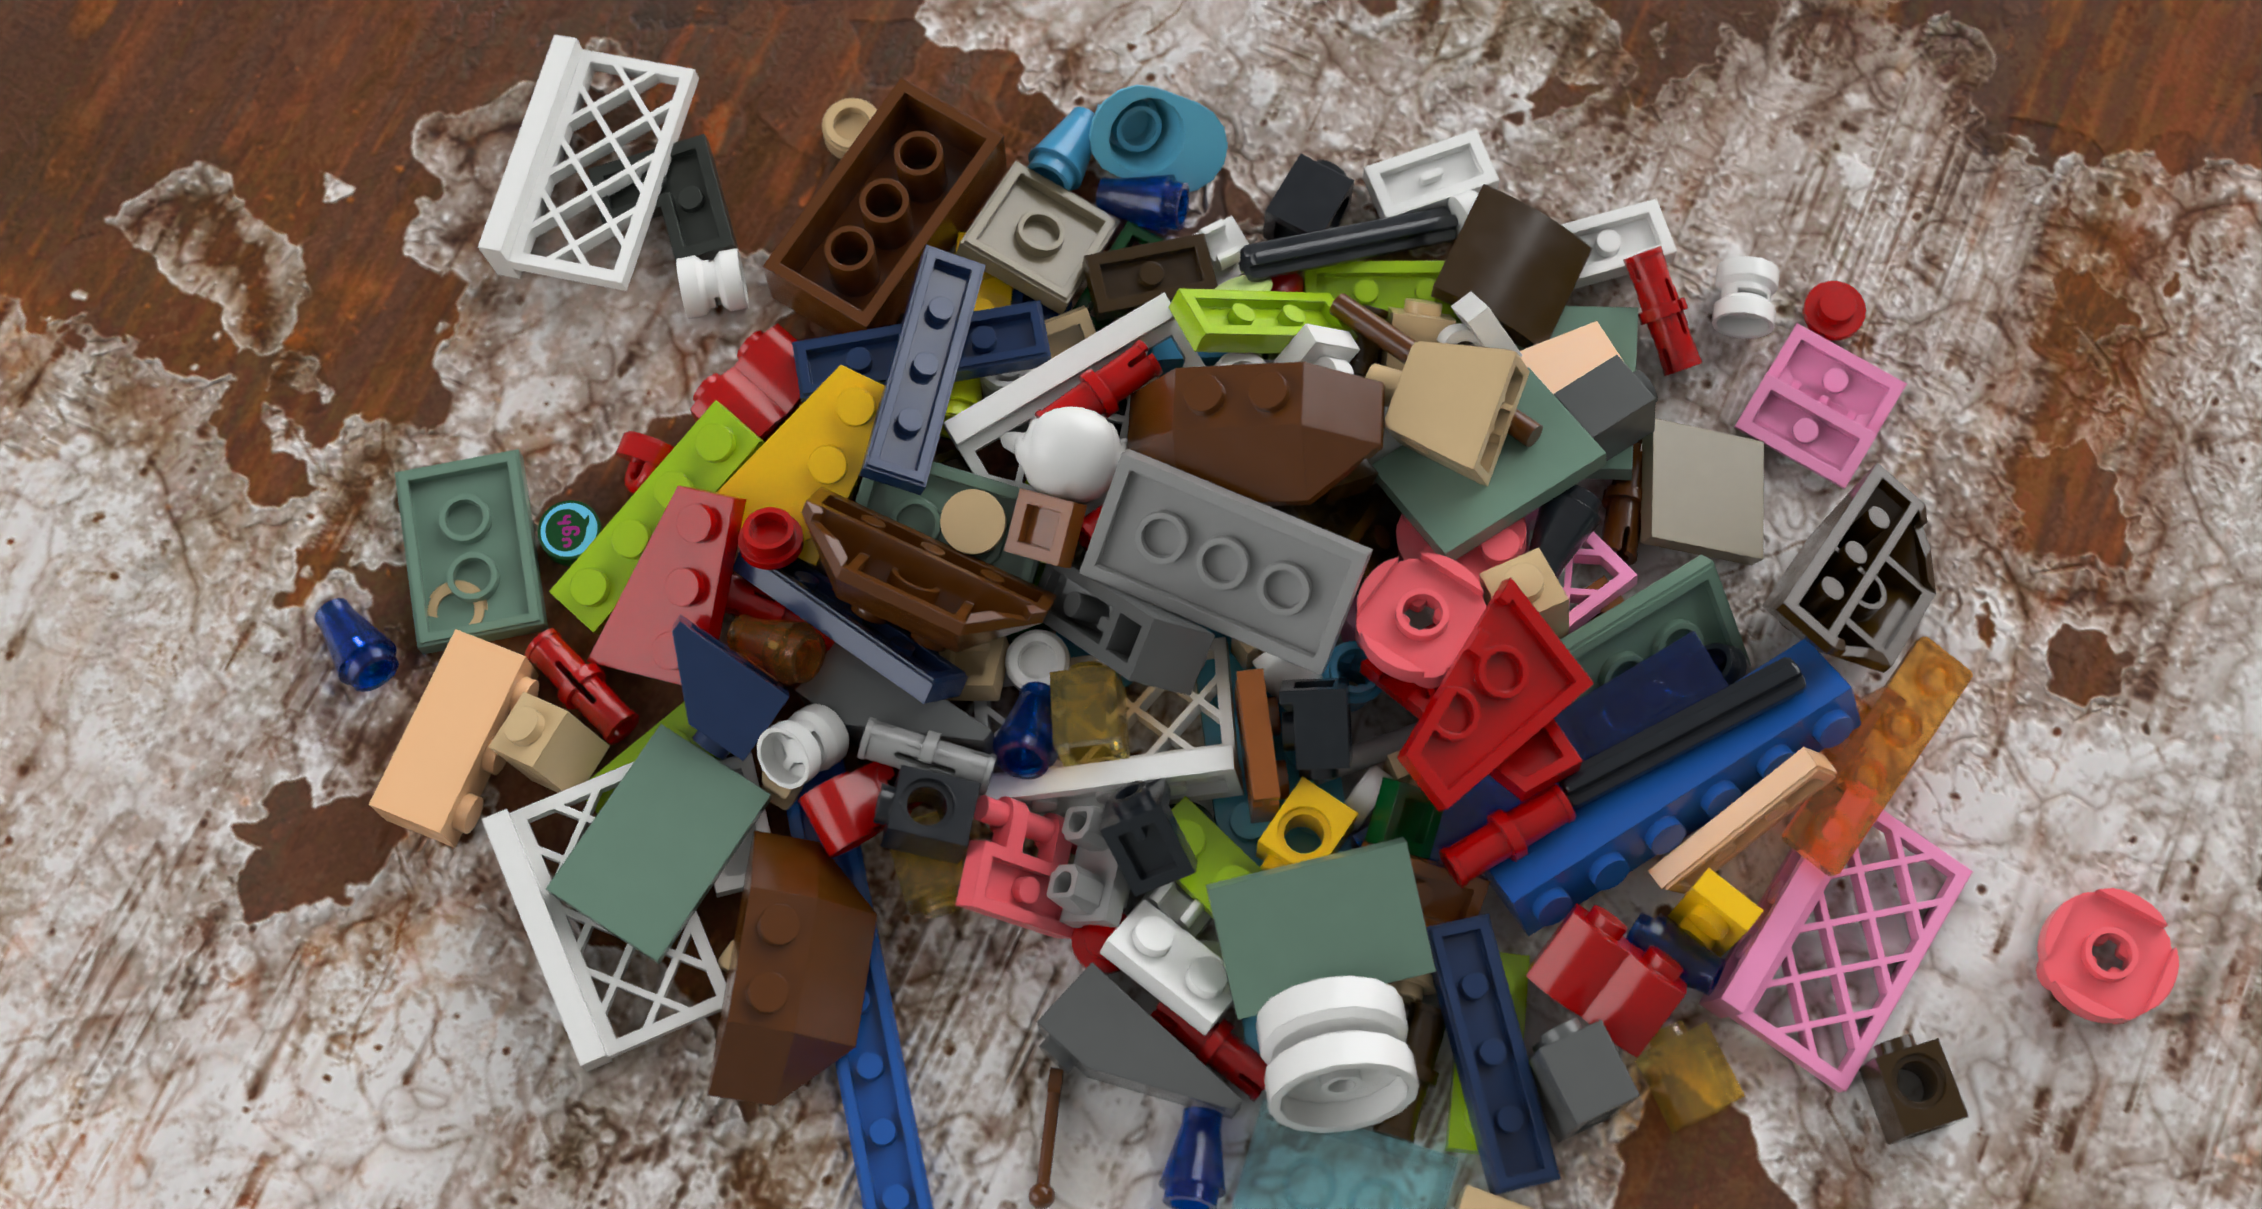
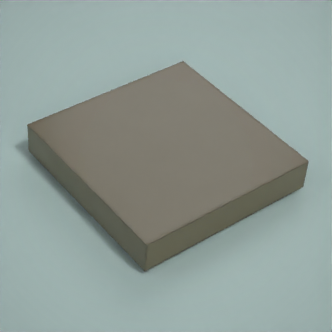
[955,160,1120,314]
[1640,418,1764,566]

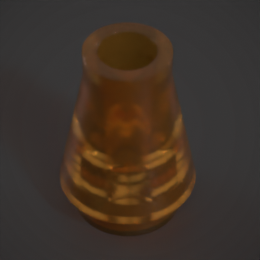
[727,614,826,685]

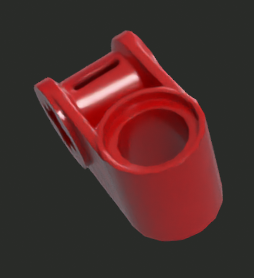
[799,761,923,858]

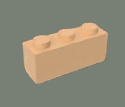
[369,629,539,848]

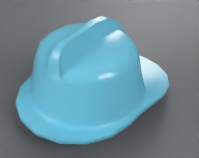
[1089,85,1228,194]

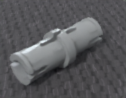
[857,717,997,796]

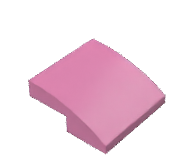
[1734,323,1907,489]

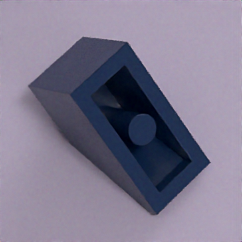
[672,614,790,762]

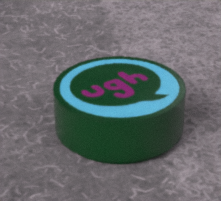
[538,500,604,567]

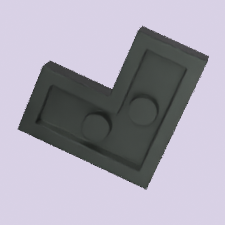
[588,134,739,261]

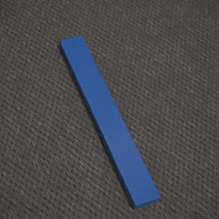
[786,758,934,1209]

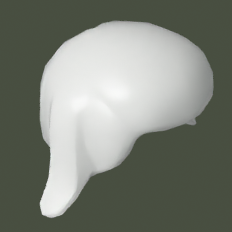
[1001,407,1128,503]

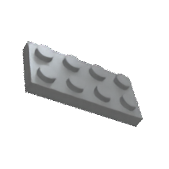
[1079,449,1373,675]

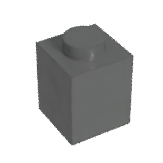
[1554,355,1658,461]

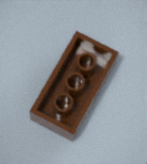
[762,77,1007,335]

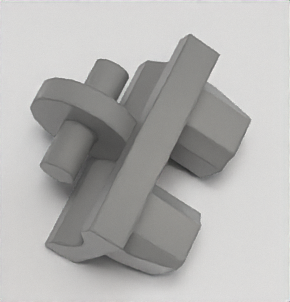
[1046,806,1132,928]

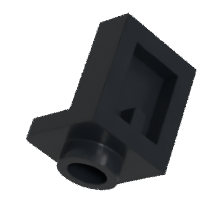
[1100,778,1197,896]

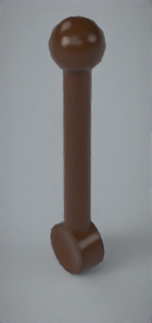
[1028,1067,1064,1209]

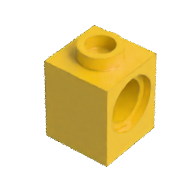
[1256,776,1358,871]

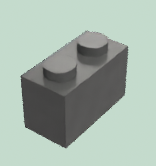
[1529,1018,1640,1143]

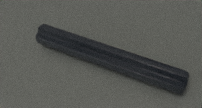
[1238,207,1459,281]
[1558,657,1807,808]

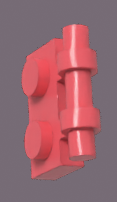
[955,795,1078,939]

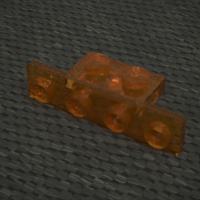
[1782,636,1973,877]

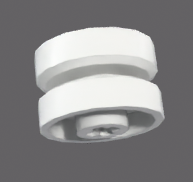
[1256,976,1419,1133]

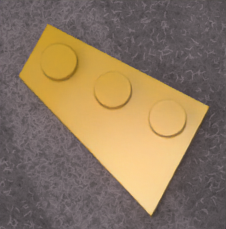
[716,365,884,566]

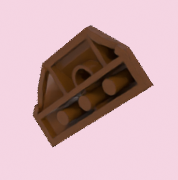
[1127,362,1385,506]
[801,487,1057,653]
[706,830,877,1106]

